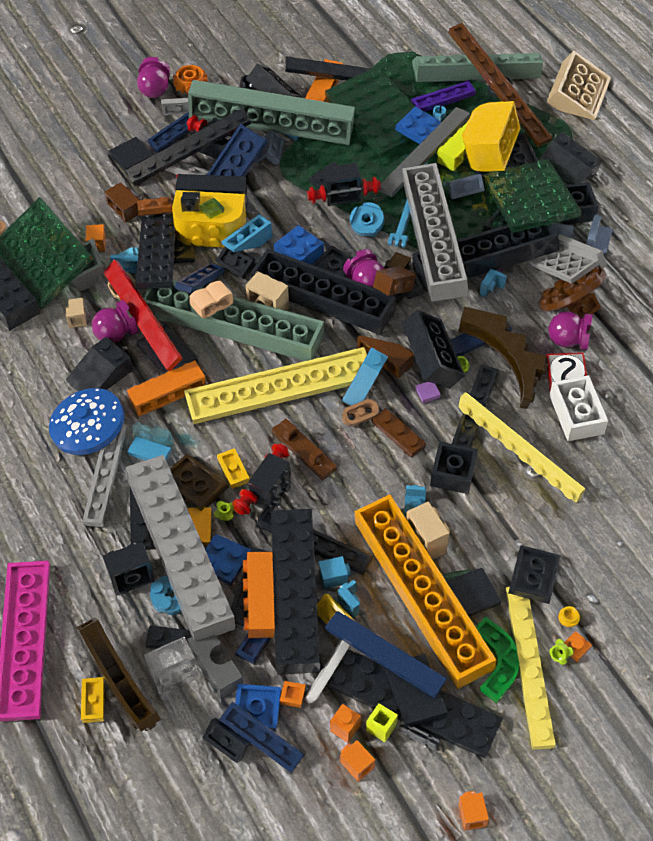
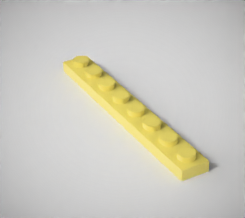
[459,392,585,503]
[506,587,555,750]

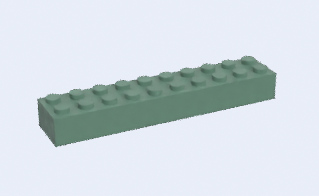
[188,80,355,145]
[142,280,324,361]

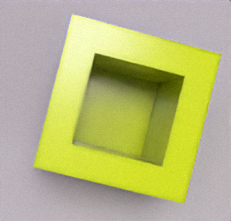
[366,703,398,743]

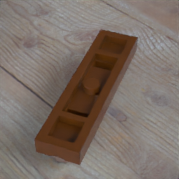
[272,418,337,481]

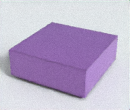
[416,382,441,403]

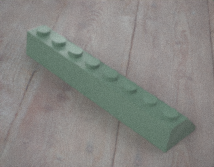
[412,52,544,82]

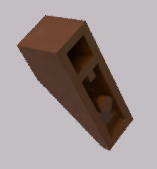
[357,335,414,378]

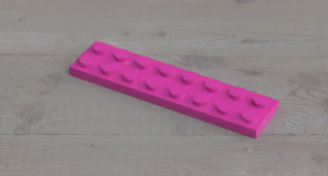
[0,561,50,722]

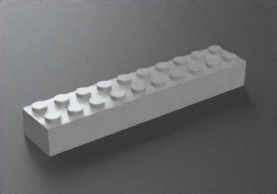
[402,163,468,302]
[126,455,235,642]

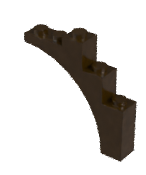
[458,306,548,409]
[76,617,161,732]

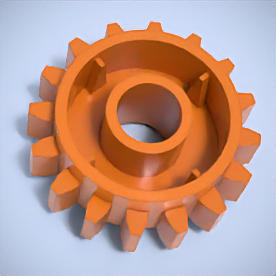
[173,65,208,95]

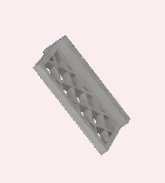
[529,234,607,284]

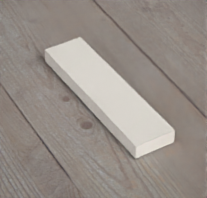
[303,640,350,704]

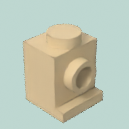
[66,298,87,328]

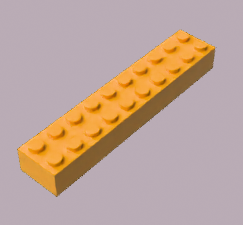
[354,494,496,690]

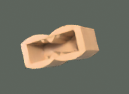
[189,281,233,318]

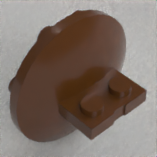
[538,266,607,319]

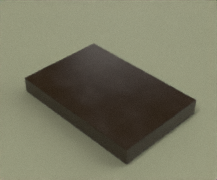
[170,454,229,511]

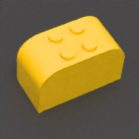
[462,101,520,171]
[172,190,246,248]

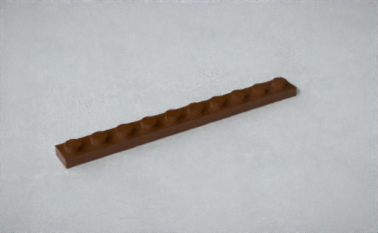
[448,23,553,147]

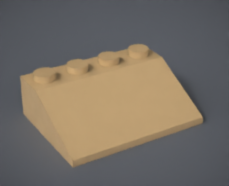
[547,51,611,120]

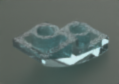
[132,422,174,448]

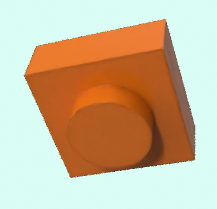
[564,631,592,662]
[280,681,306,708]

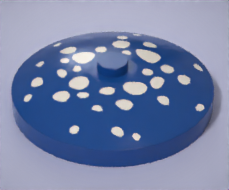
[49,388,124,455]

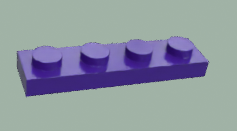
[411,81,476,112]

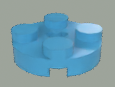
[350,203,385,237]
[150,575,182,615]

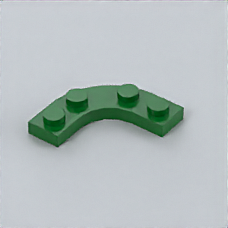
[476,616,519,704]

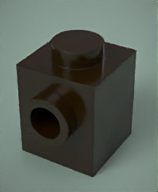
[384,252,411,271]

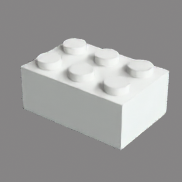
[550,375,608,441]

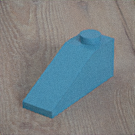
[222,215,272,252]
[342,347,388,406]

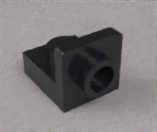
[181,192,201,212]

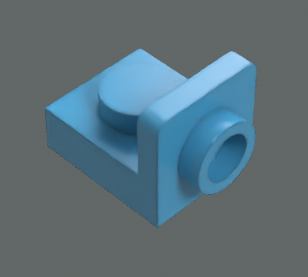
[480,269,507,297]
[404,485,426,516]
[338,580,360,618]

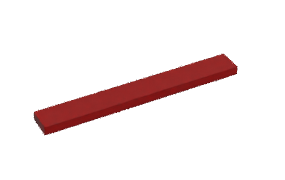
[103,260,182,371]

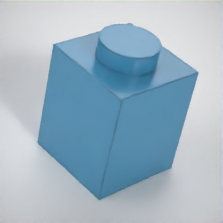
[319,556,351,589]

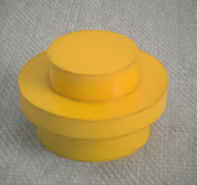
[558,606,580,627]

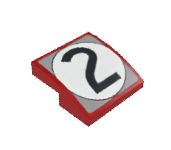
[546,352,587,391]

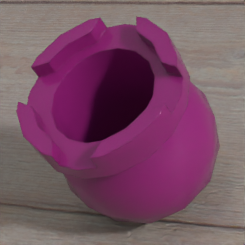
[137,57,171,99]
[343,249,385,288]
[92,300,138,343]
[548,312,593,351]

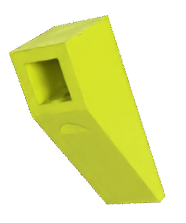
[437,123,467,171]

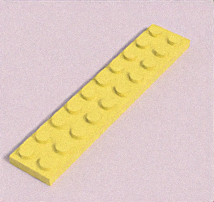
[184,347,367,424]

